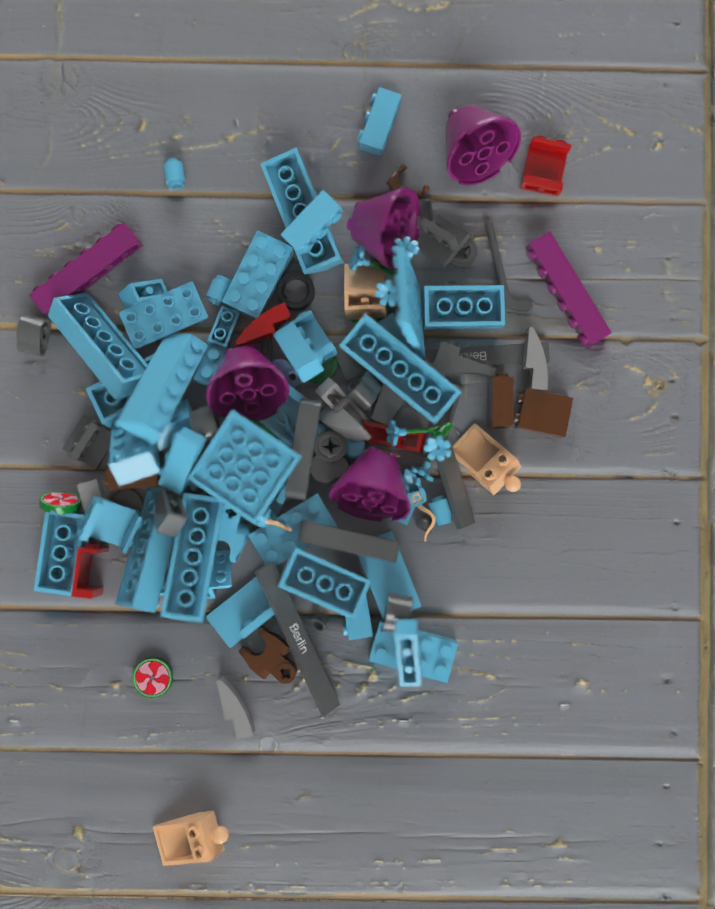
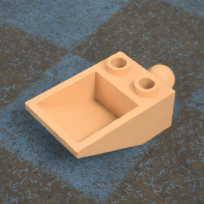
[344,262,386,322]
[452,423,521,495]
[153,811,229,866]

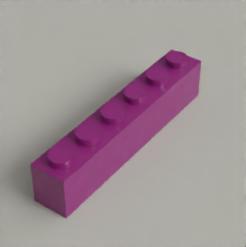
[29,222,143,316]
[526,231,612,348]

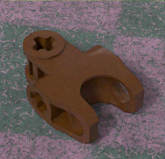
[238,626,297,684]

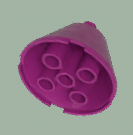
[445,104,521,186]
[347,187,421,271]
[206,345,289,421]
[329,447,411,522]

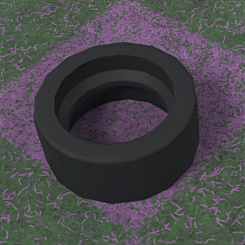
[277,271,315,311]

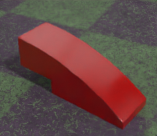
[236,302,291,347]
[361,421,426,453]

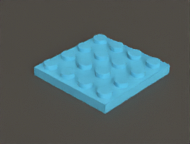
[393,246,425,358]
[188,409,302,525]

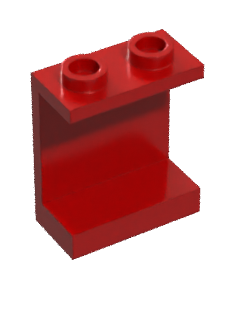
[520,136,572,197]
[71,542,109,599]

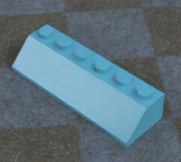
[260,147,344,275]
[48,292,148,400]
[339,314,461,425]
[116,333,208,446]
[115,486,184,613]
[161,493,224,622]

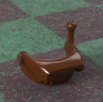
[386,164,430,199]

